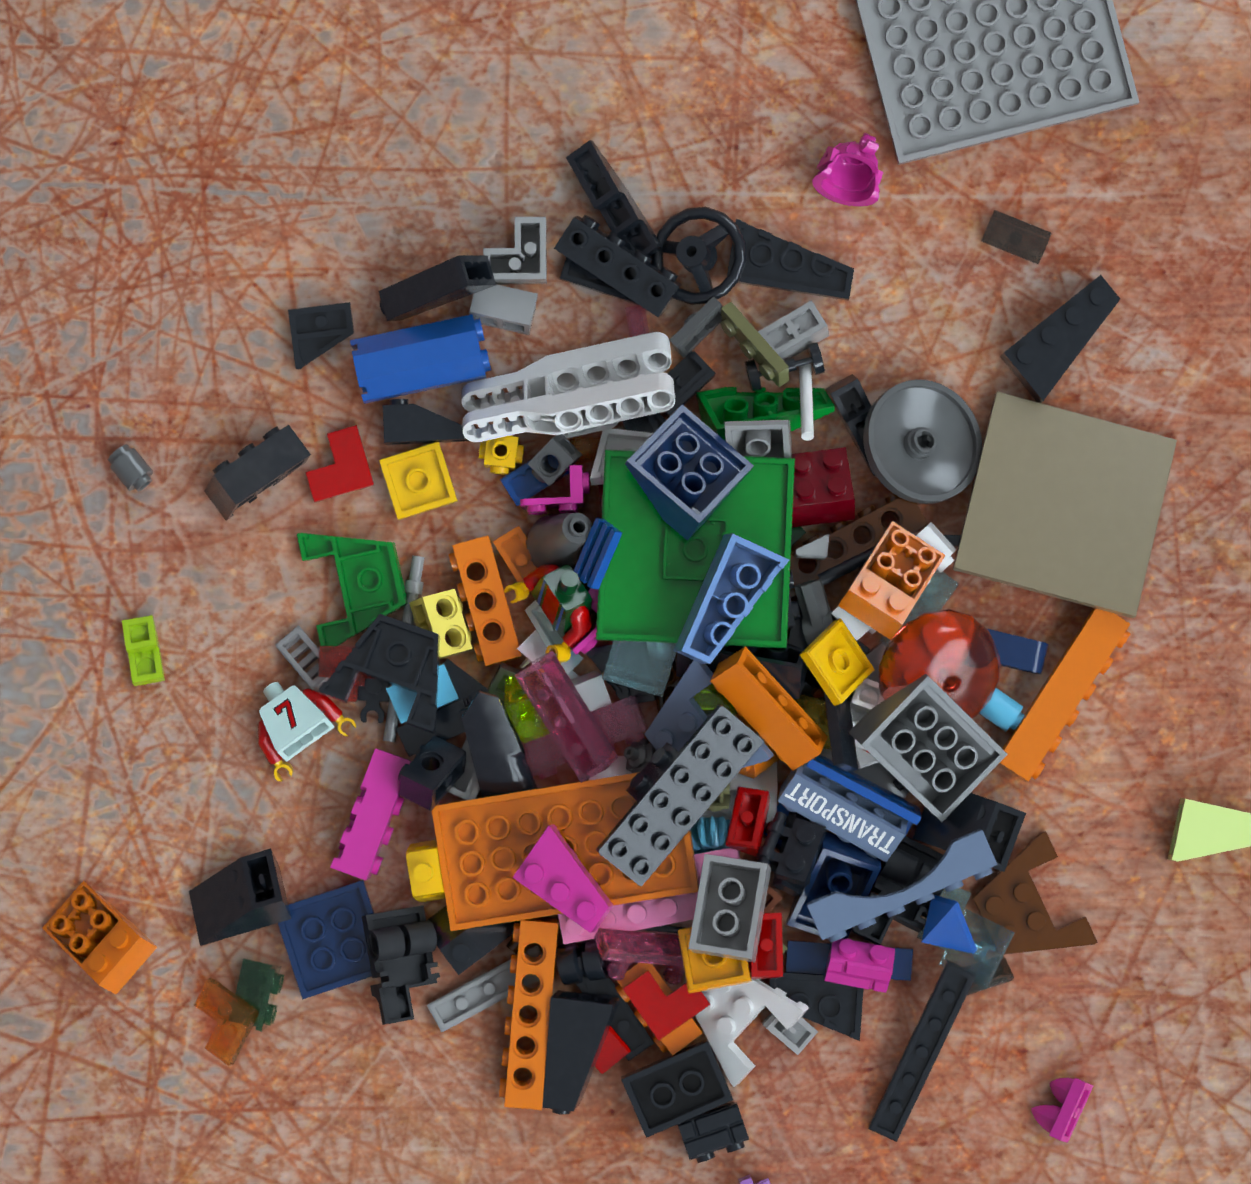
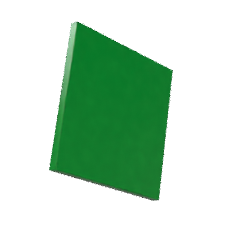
[596,450,795,649]

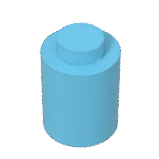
[975,685,1025,732]

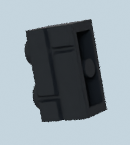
[678,1102,749,1163]

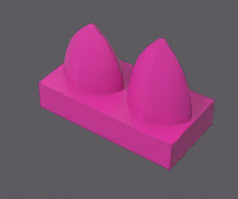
[1031,1078,1093,1143]

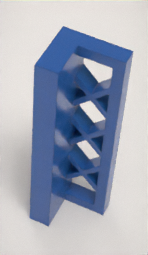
[806,755,921,837]

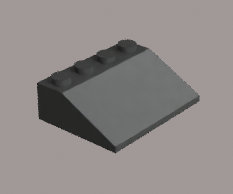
[849,674,1008,822]

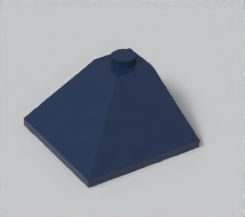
[625,404,754,541]

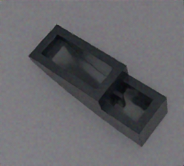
[825,374,875,476]

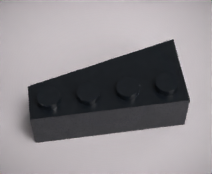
[1000,275,1120,403]
[676,643,807,699]

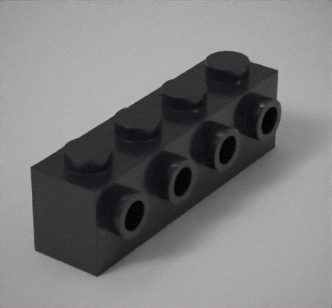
[554,215,682,317]

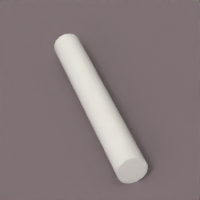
[799,364,814,441]

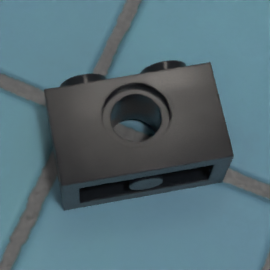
[398,735,466,811]

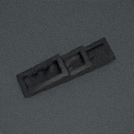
[566,140,663,257]

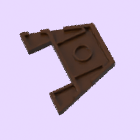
[973,831,1098,955]

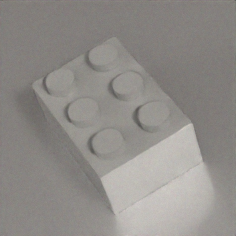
[688,854,771,962]

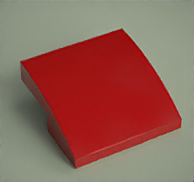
[748,913,783,979]

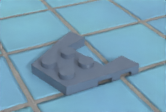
[644,660,774,768]

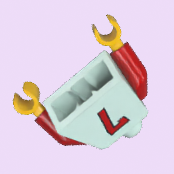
[258,682,356,782]

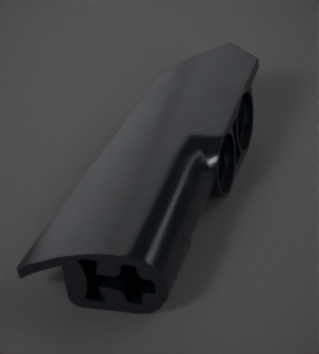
[462,691,538,798]

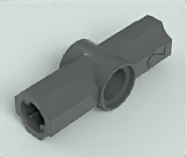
[794,579,837,645]

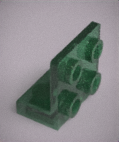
[230,958,285,1032]

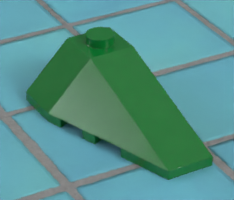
[696,387,835,441]

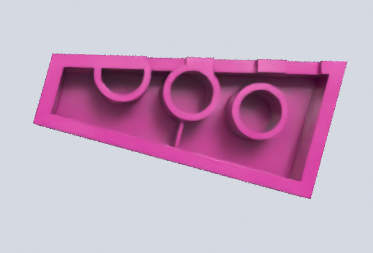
[330,748,412,880]

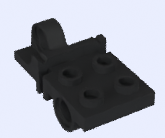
[852,836,944,945]
[361,905,440,1025]

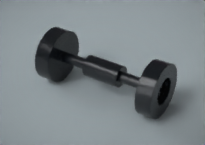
[745,343,825,392]

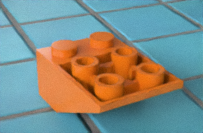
[838,521,945,640]
[42,881,157,994]

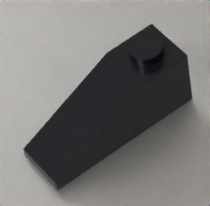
[383,399,469,445]

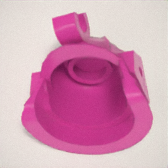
[812,133,883,207]

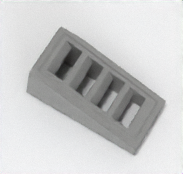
[275,625,336,692]

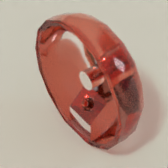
[879,609,1000,719]

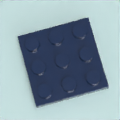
[278,880,375,1000]

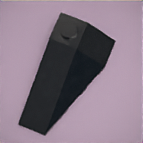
[426,905,520,975]

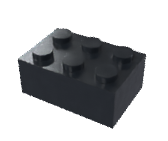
[621,1039,733,1138]

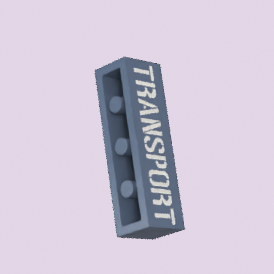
[777,763,908,862]

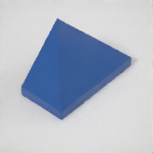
[921,895,977,954]

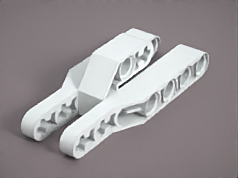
[462,332,675,442]

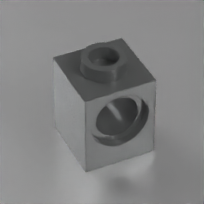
[528,434,582,486]

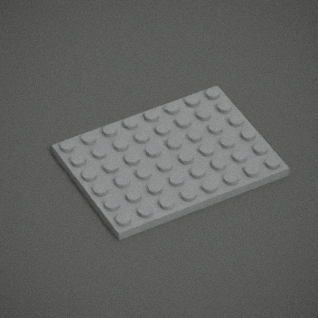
[855,0,1139,165]

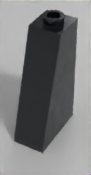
[378,255,496,321]
[543,990,619,1114]

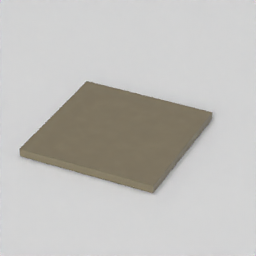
[953,391,1177,619]

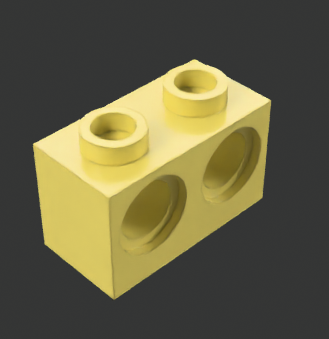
[409,589,473,659]

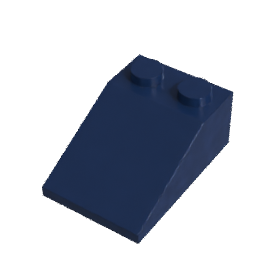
[786,832,881,939]

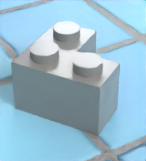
[483,217,547,284]

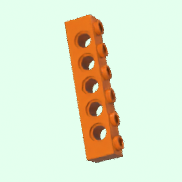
[499,917,559,1110]

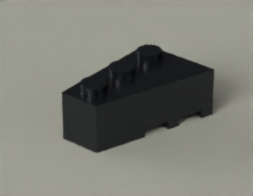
[204,425,311,521]

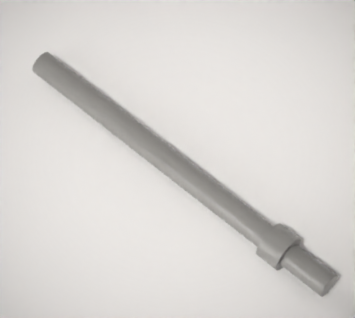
[383,556,425,742]

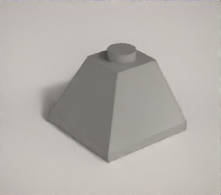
[725,420,792,458]

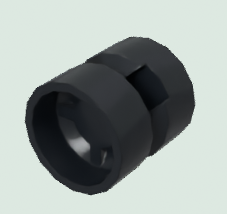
[556,938,610,985]

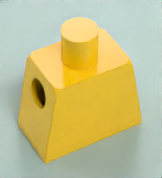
[406,840,445,903]

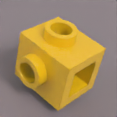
[479,435,524,475]

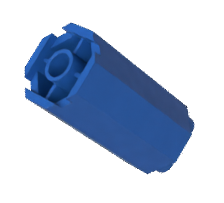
[350,314,492,404]

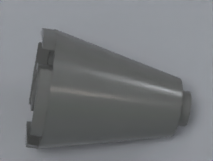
[526,513,592,571]

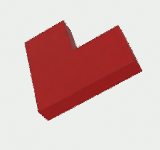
[305,425,374,503]
[623,970,711,1041]

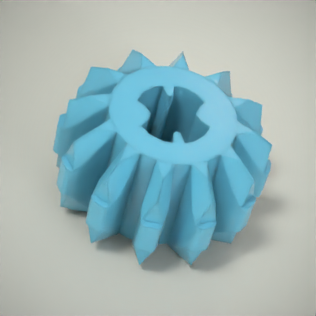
[690,816,731,855]

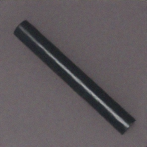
[818,545,876,586]

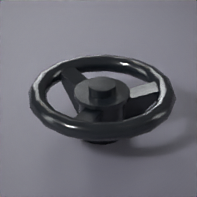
[651,207,746,305]

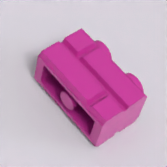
[824,938,895,993]

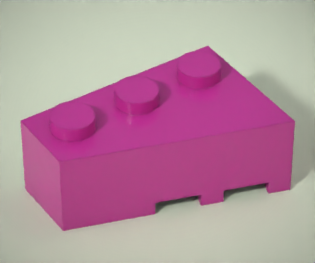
[513,824,614,933]

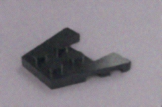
[318,614,440,734]

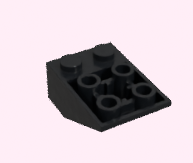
[913,793,1026,872]
[189,849,291,946]

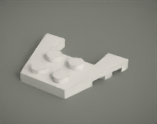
[695,979,809,1087]

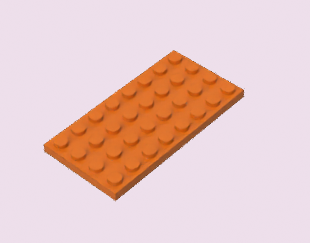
[432,772,699,931]

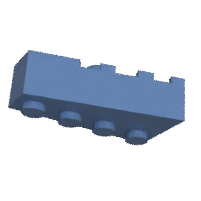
[673,533,789,664]

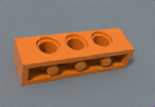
[448,535,522,667]

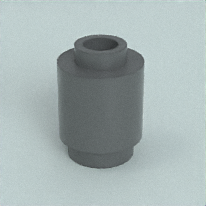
[108,444,153,492]

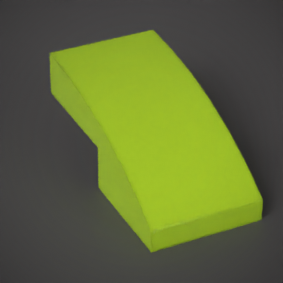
[122,615,165,686]

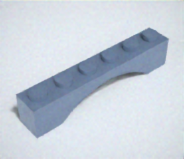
[806,829,997,943]

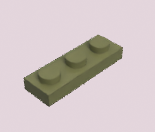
[720,302,789,388]

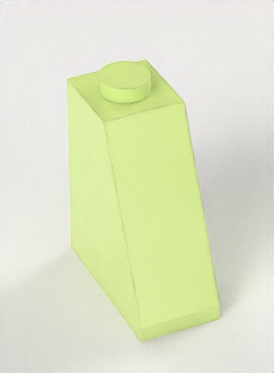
[1168,799,1251,861]

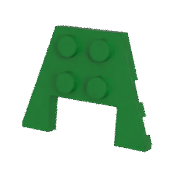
[297,533,408,653]

